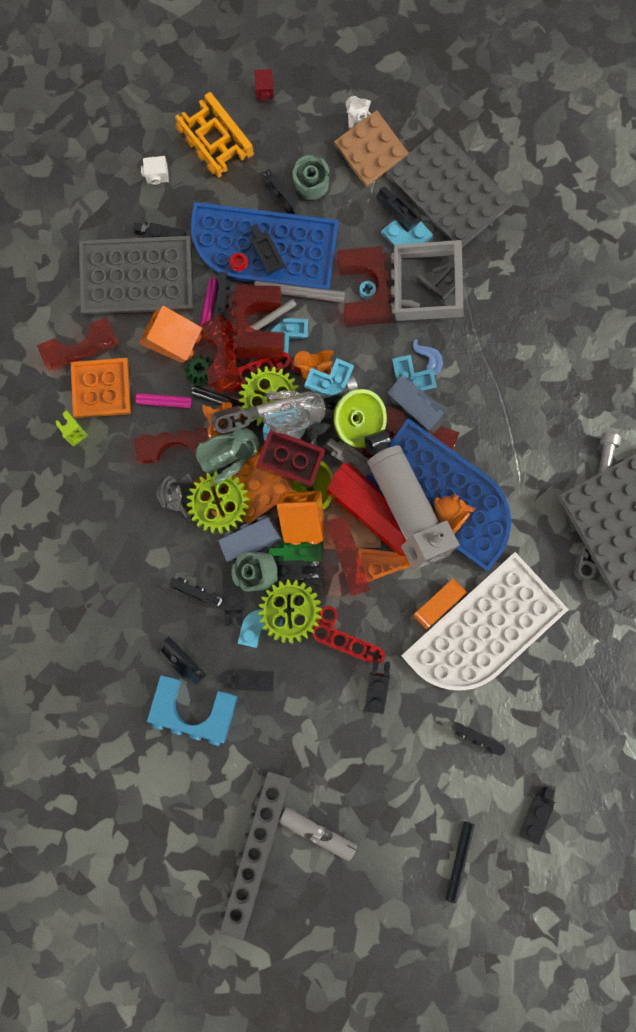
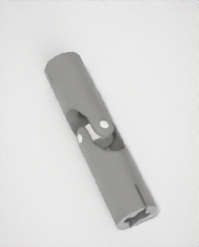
[278,807,358,862]

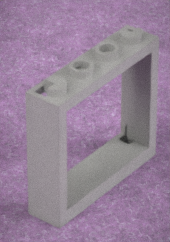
[391,240,464,321]

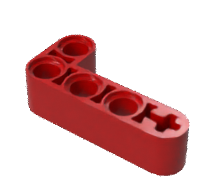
[214,352,291,393]
[312,606,385,664]

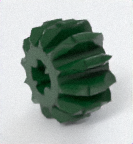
[184,354,216,387]

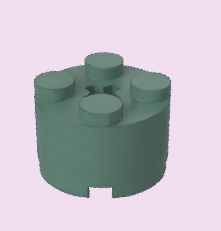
[293,155,329,201]
[232,552,278,591]

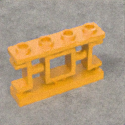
[175,92,254,178]

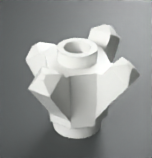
[346,96,371,129]

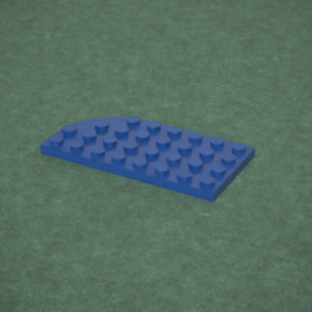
[191,202,339,290]
[367,418,511,571]

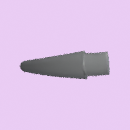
[387,300,420,308]

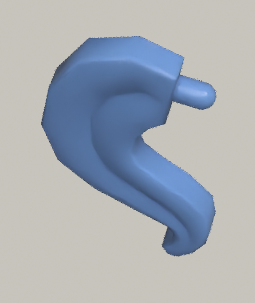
[412,339,443,376]

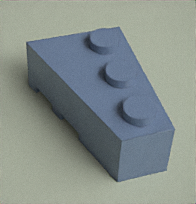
[387,375,447,431]
[218,515,283,562]

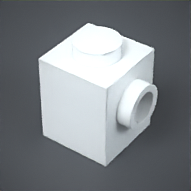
[141,156,169,185]

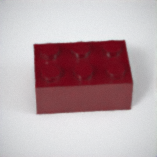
[256,428,326,488]

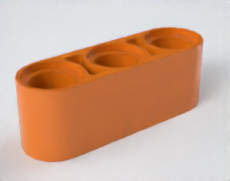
[413,578,466,630]

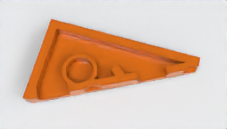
[355,548,411,586]

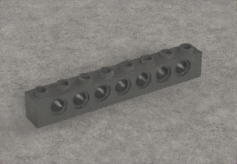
[218,770,291,941]

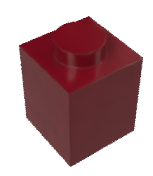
[254,69,274,101]

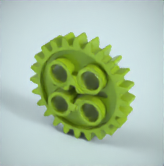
[239,366,300,426]
[187,471,250,534]
[258,580,322,644]

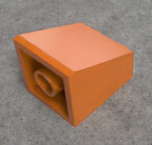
[138,305,202,363]
[277,491,325,545]

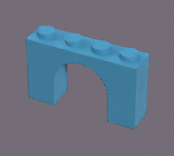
[147,675,238,746]

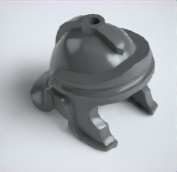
[306,407,339,453]
[156,473,193,519]

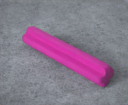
[199,278,219,332]
[136,393,192,408]

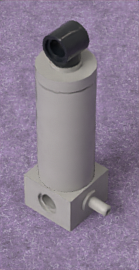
[364,430,459,571]

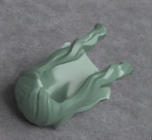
[195,428,259,484]

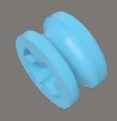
[359,281,376,300]

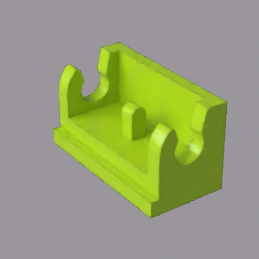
[56,410,88,447]

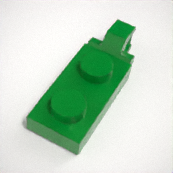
[269,542,322,562]

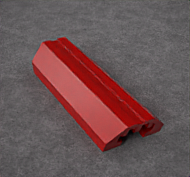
[327,462,406,556]

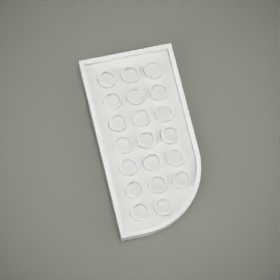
[401,552,569,690]

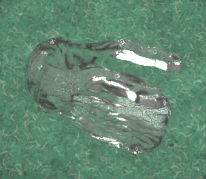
[262,391,326,435]

